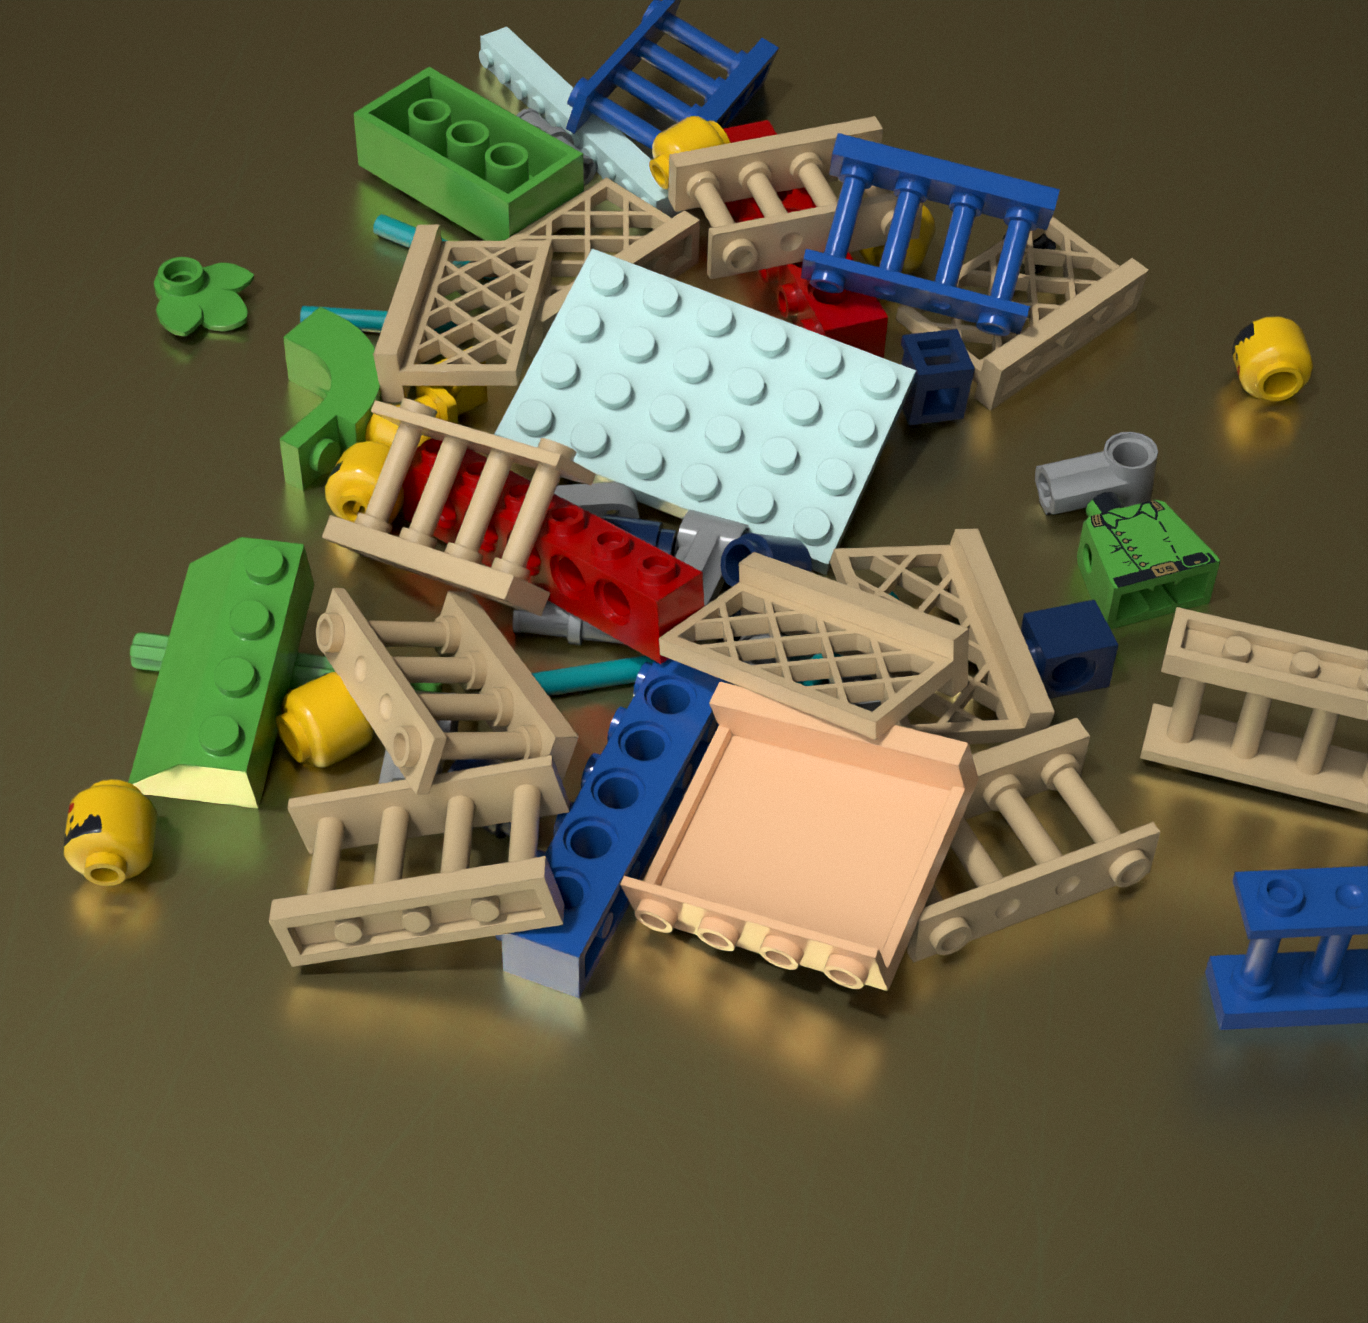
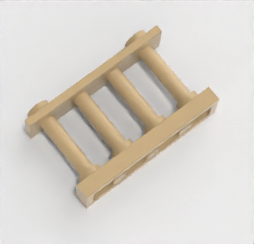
[668,116,923,279]
[322,398,596,617]
[316,588,579,795]
[1140,607,1368,813]
[907,718,1160,963]
[269,755,570,967]

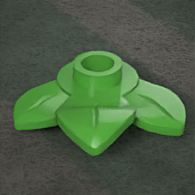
[154,257,254,336]

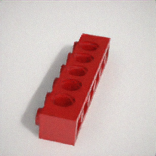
[723,120,888,358]
[402,438,705,664]

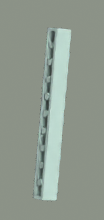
[479,27,684,218]

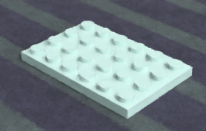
[494,248,916,575]

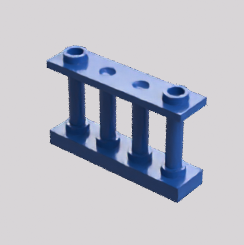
[566,0,779,150]
[801,133,1060,336]
[1205,866,1368,1030]

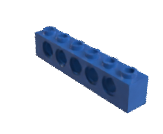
[495,659,735,999]

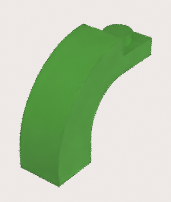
[279,307,384,492]

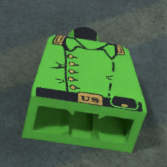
[1077,492,1220,630]

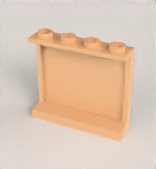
[620,682,979,991]

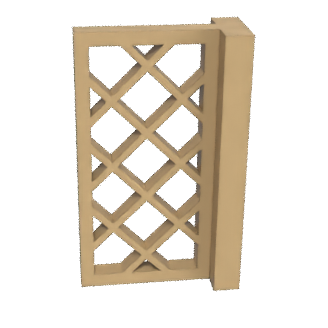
[456,177,700,358]
[896,216,1149,411]
[373,225,553,402]
[830,528,1055,744]
[659,552,969,740]

